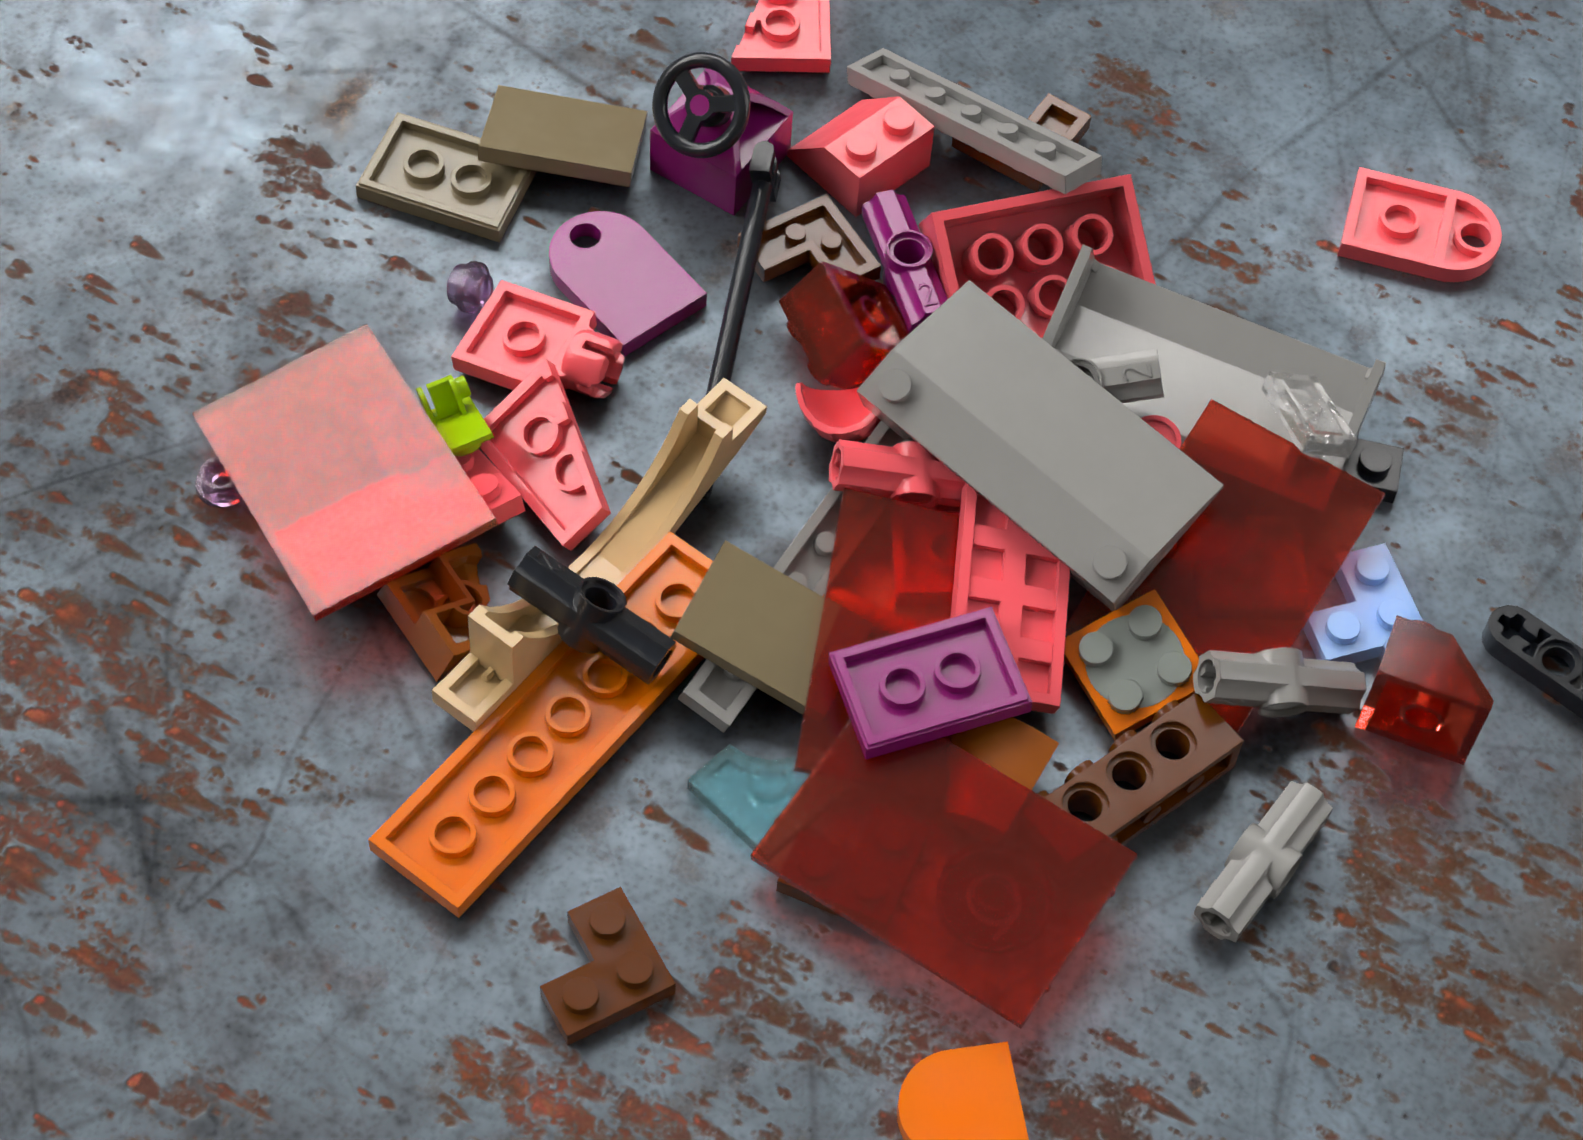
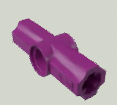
[862,189,947,334]

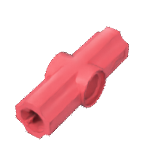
[829,439,966,511]

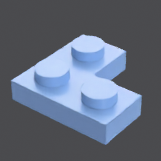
[1301,543,1429,663]

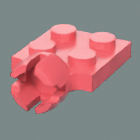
[451,280,625,399]

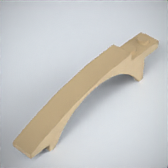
[432,378,767,732]

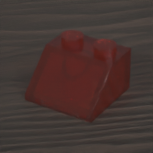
[779,261,909,390]
[1355,615,1494,765]

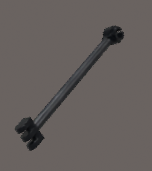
[702,141,781,499]

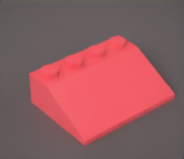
[918,174,1156,338]

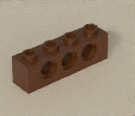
[1016,693,1244,890]

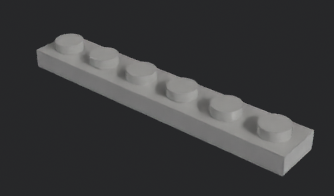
[847,48,1102,194]

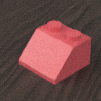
[787,96,935,217]

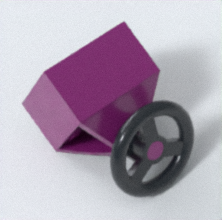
[650,52,793,216]

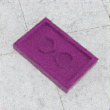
[829,607,1032,759]

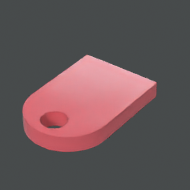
[1337,167,1502,282]

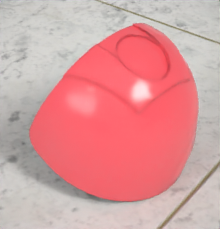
[795,383,881,443]

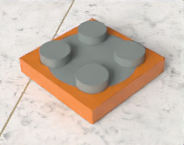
[1064,589,1199,741]

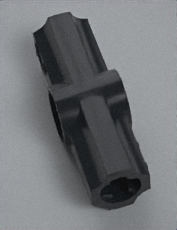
[507,546,677,685]

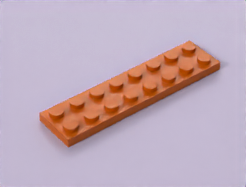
[368,531,713,918]

